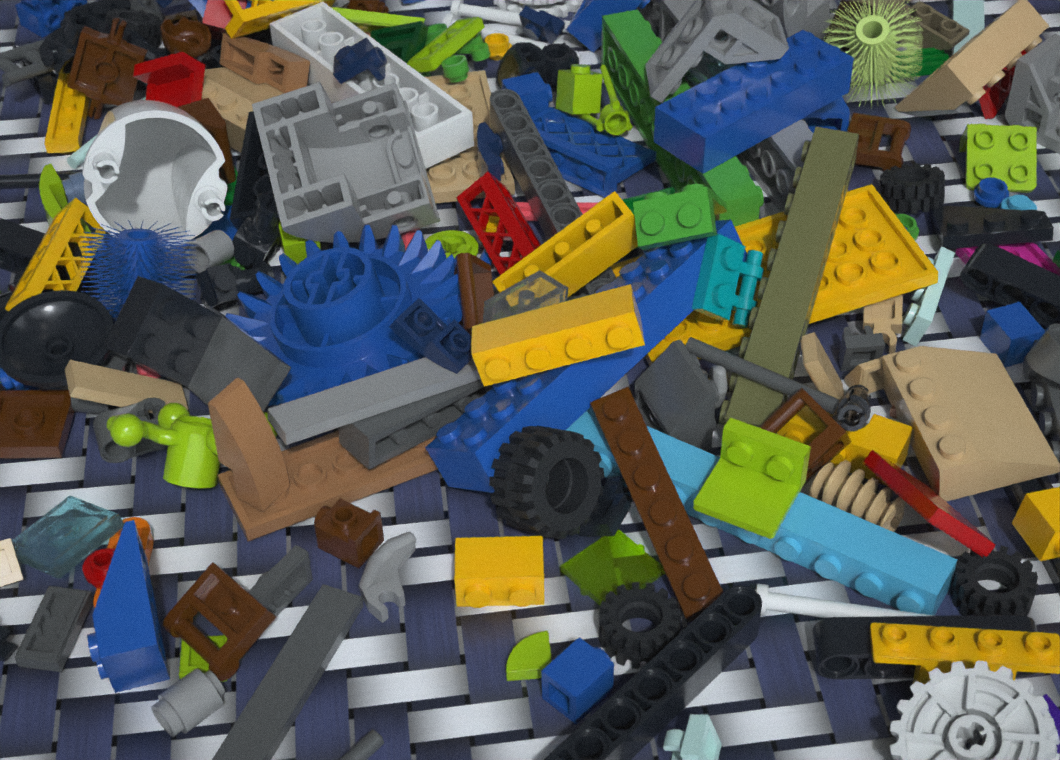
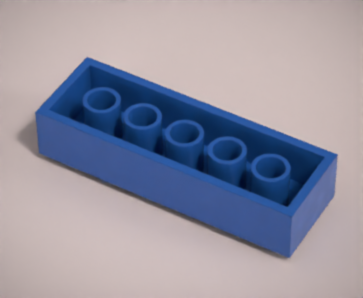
[654,30,854,174]

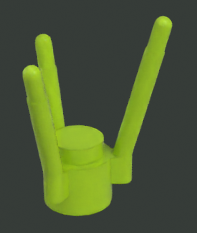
[576,65,632,135]

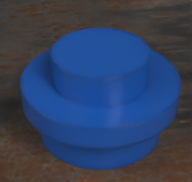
[973,178,1010,208]

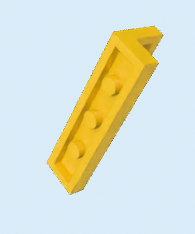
[224,0,336,39]
[4,197,106,311]

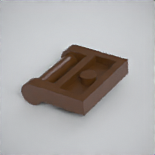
[848,112,911,170]
[163,562,276,681]

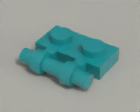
[692,234,764,328]

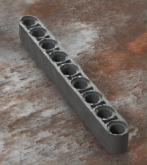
[490,89,616,297]

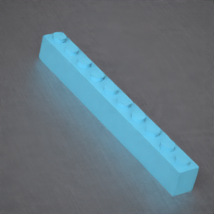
[566,407,957,615]

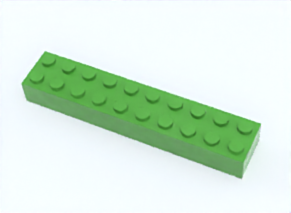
[601,9,764,227]

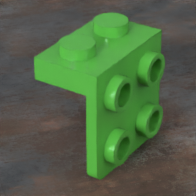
[633,184,727,250]

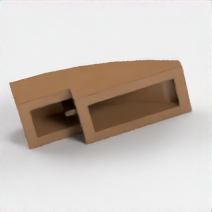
[220,33,310,93]
[208,377,290,512]

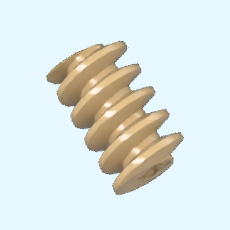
[809,460,906,532]

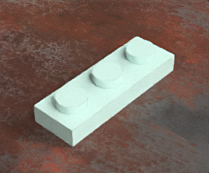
[902,246,955,346]

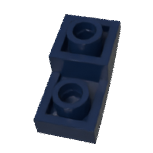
[477,122,505,181]
[389,298,473,374]

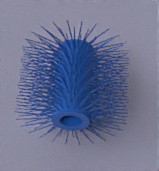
[81,220,197,324]

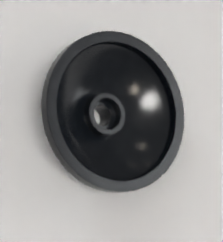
[0,290,114,388]

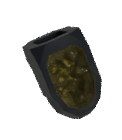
[496,42,547,89]

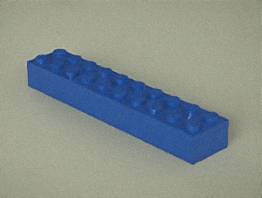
[425,220,747,493]

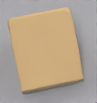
[844,357,883,394]

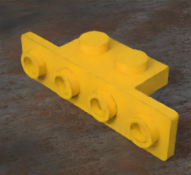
[869,623,1060,685]

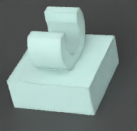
[663,714,722,760]

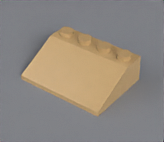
[895,0,1049,112]
[202,67,284,153]
[882,346,1060,502]

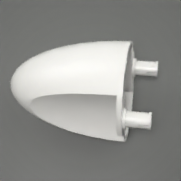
[82,100,227,249]

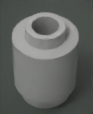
[151,668,225,737]

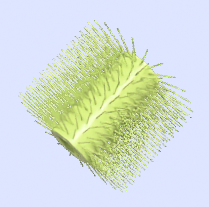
[822,0,923,109]

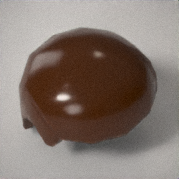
[160,16,212,59]

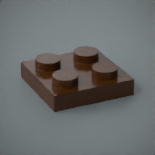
[0,390,75,458]

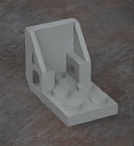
[645,0,789,103]
[1005,34,1060,154]

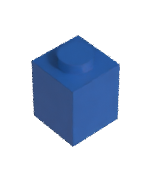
[501,72,553,117]
[980,302,1045,368]
[541,637,614,725]

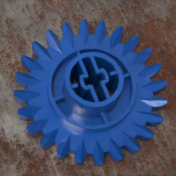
[226,225,462,406]

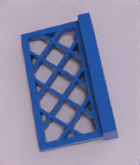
[531,107,657,198]

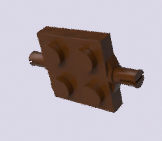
[67,18,148,119]

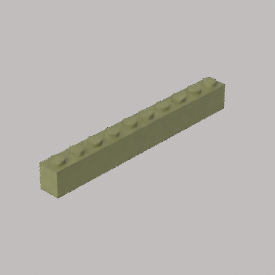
[719,127,859,434]

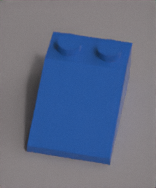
[87,520,170,693]

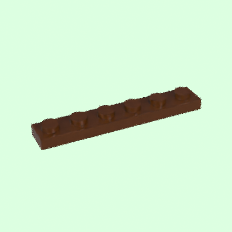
[590,387,724,623]

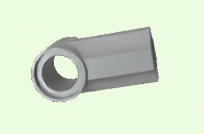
[164,230,234,278]

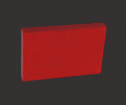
[864,449,996,557]

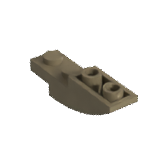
[848,0,970,50]

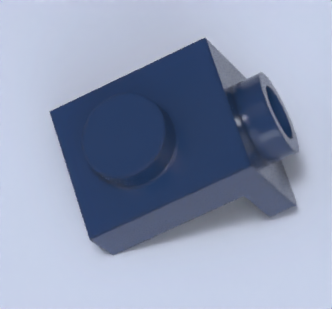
[519,6,565,44]
[333,37,387,84]

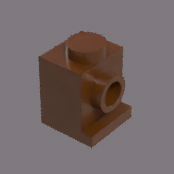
[314,498,384,568]

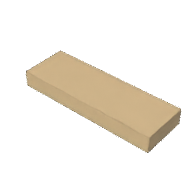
[65,360,188,414]

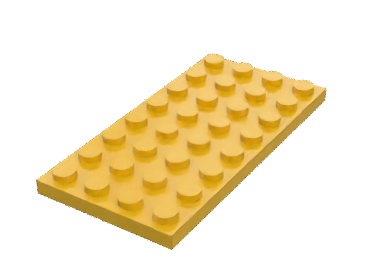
[610,184,938,366]

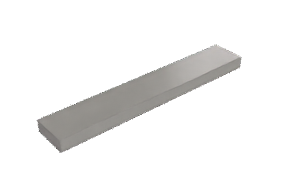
[267,357,481,445]

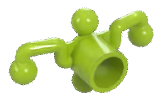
[106,402,278,488]

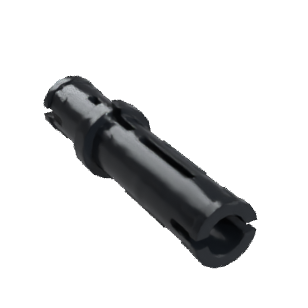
[837,384,871,432]

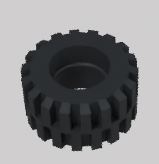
[489,425,604,539]

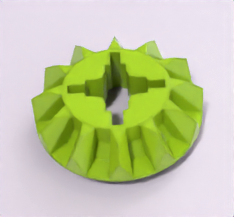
[425,230,479,259]

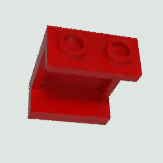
[133,52,205,107]

